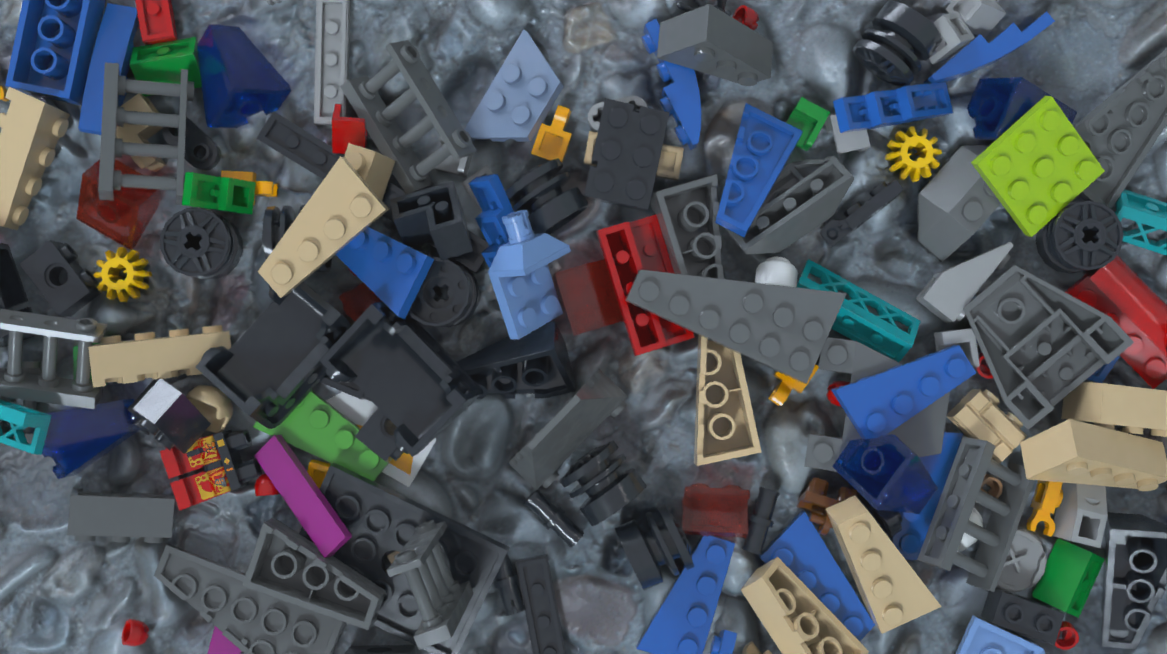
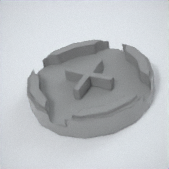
[996,528,1047,593]

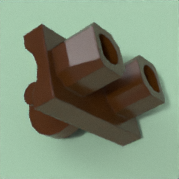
[796,478,858,536]

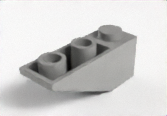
[916,242,1014,323]
[1052,483,1108,548]

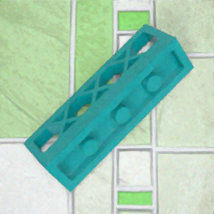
[1115,189,1167,256]
[796,259,921,362]
[0,398,52,455]

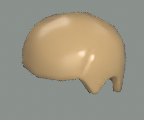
[186,385,233,433]

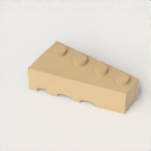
[0,87,70,230]
[258,156,389,298]
[88,325,231,387]
[694,335,762,466]
[1061,382,1167,437]
[1020,419,1167,491]
[826,495,942,634]
[741,556,869,654]

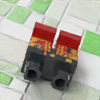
[160,430,262,511]

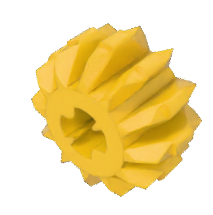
[885,126,942,182]
[93,247,153,302]

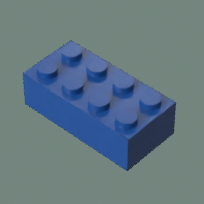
[5,0,106,106]

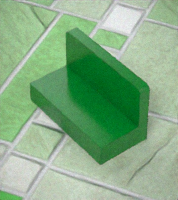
[129,37,205,97]
[1032,539,1105,618]

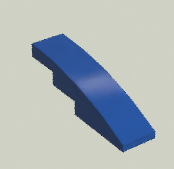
[78,3,139,135]
[924,12,1055,84]
[833,82,953,133]
[468,174,514,268]

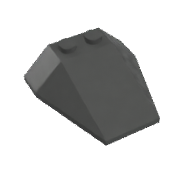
[963,265,1134,430]

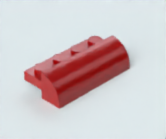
[596,214,695,356]
[1065,255,1167,389]

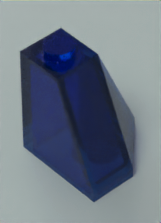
[197,24,292,128]
[967,77,1077,141]
[42,399,140,479]
[832,434,938,514]

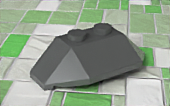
[917,145,1001,262]
[727,156,854,254]

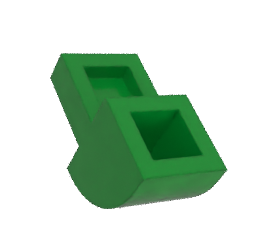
[182,172,256,215]

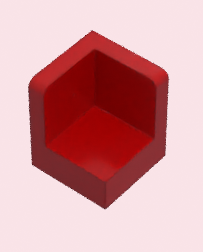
[332,104,368,154]

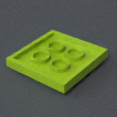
[971,96,1105,237]

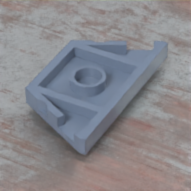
[464,30,564,142]

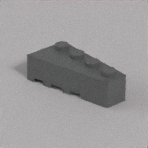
[650,174,724,279]
[242,518,386,630]

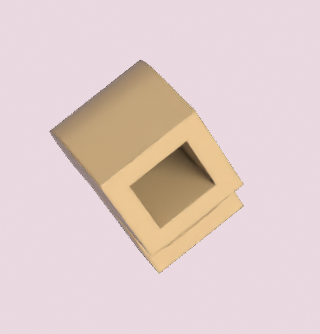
[117,94,166,172]

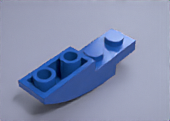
[641,19,701,150]

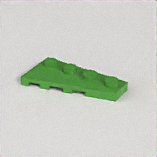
[252,390,393,481]

